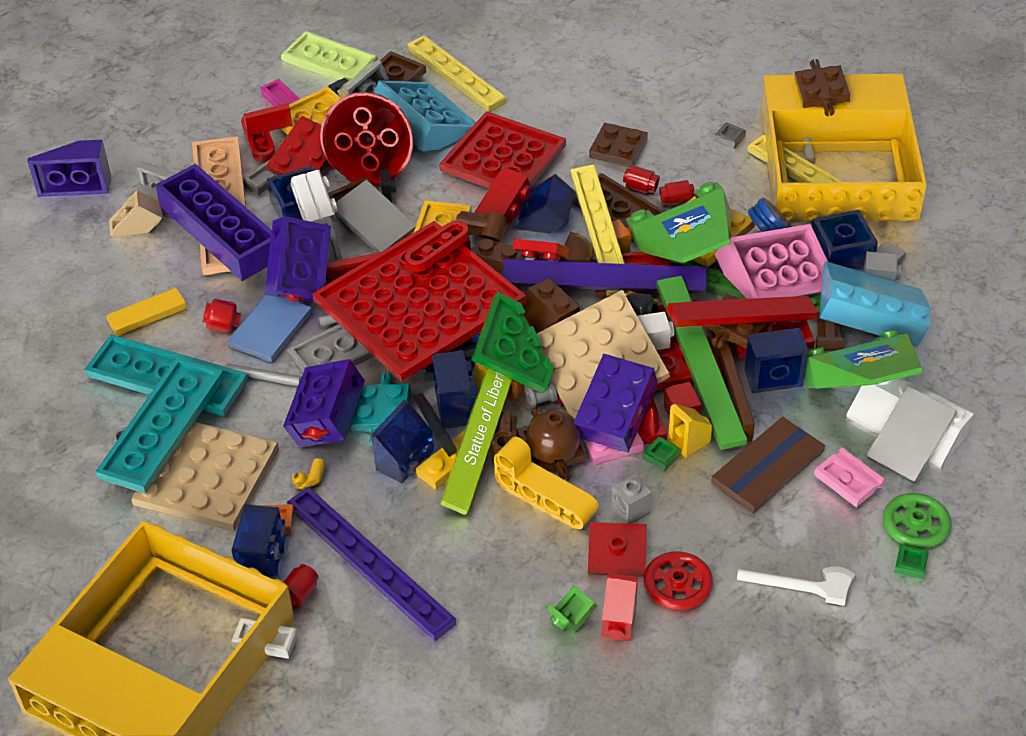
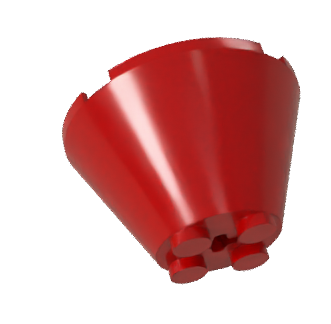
[320,92,414,185]

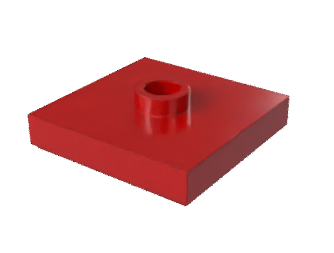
[588,522,647,576]

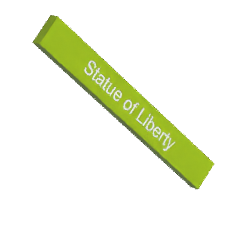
[440,367,512,515]

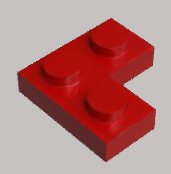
[512,239,570,261]

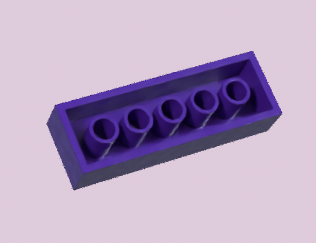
[155,163,272,281]

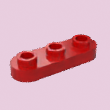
[241,116,275,163]
[405,221,469,272]

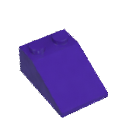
[27,140,111,197]

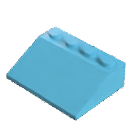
[374,80,476,152]
[819,261,930,347]

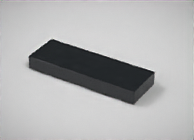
[413,392,457,457]

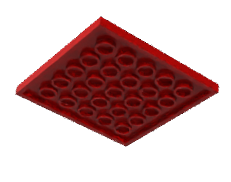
[312,221,527,381]

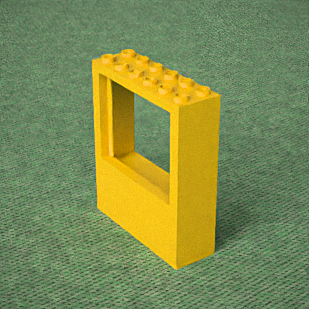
[760,74,927,221]
[8,520,295,736]

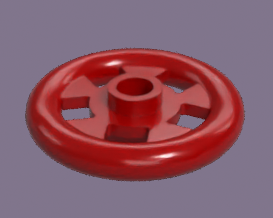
[643,551,713,610]

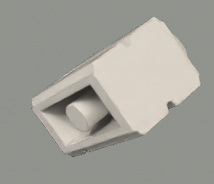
[290,170,338,222]

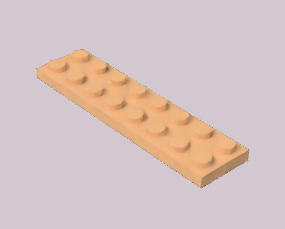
[192,136,246,275]

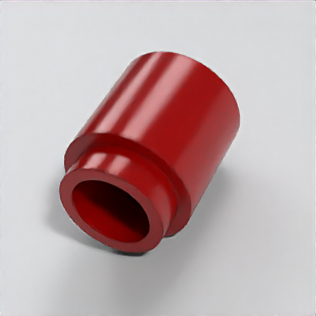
[623,165,660,194]
[659,180,695,207]
[283,564,319,608]

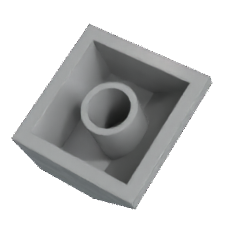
[337,60,389,98]

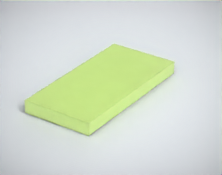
[281,31,378,81]

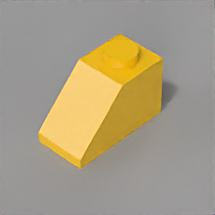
[668,404,712,458]

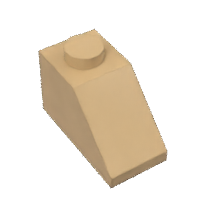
[109,190,163,238]

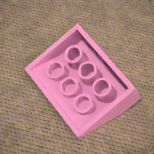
[715,224,828,299]

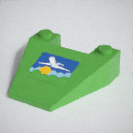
[626,182,732,263]
[800,329,923,388]

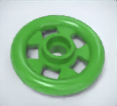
[883,493,952,549]

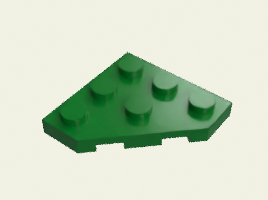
[471,292,554,393]

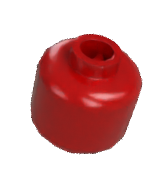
[202,298,241,334]

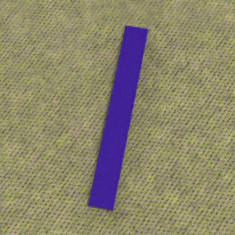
[503,259,706,294]
[287,487,456,642]

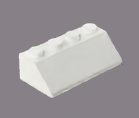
[847,377,974,468]

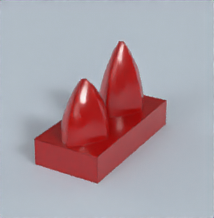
[638,397,667,445]

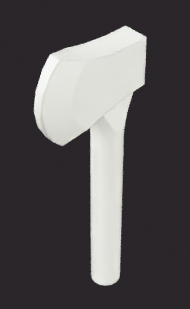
[737,566,856,606]

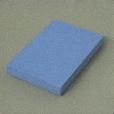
[228,295,312,363]

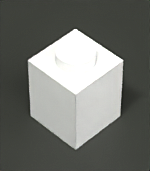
[637,312,674,350]

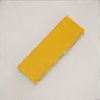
[106,288,187,336]

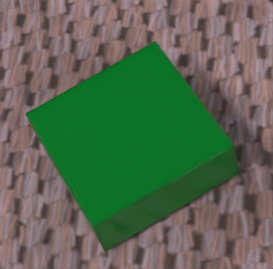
[643,436,681,471]
[894,544,929,579]

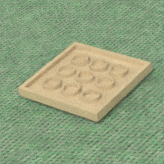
[537,290,670,419]
[131,422,279,531]

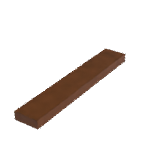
[706,327,755,442]

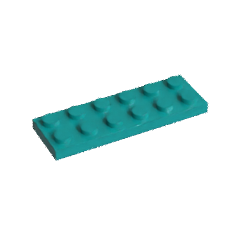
[84,334,249,417]
[95,357,224,494]

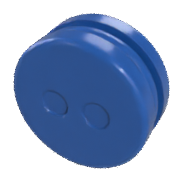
[748,197,792,232]

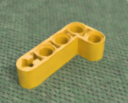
[494,437,599,529]

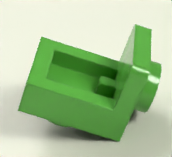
[546,585,598,632]

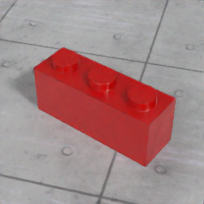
[474,167,532,237]

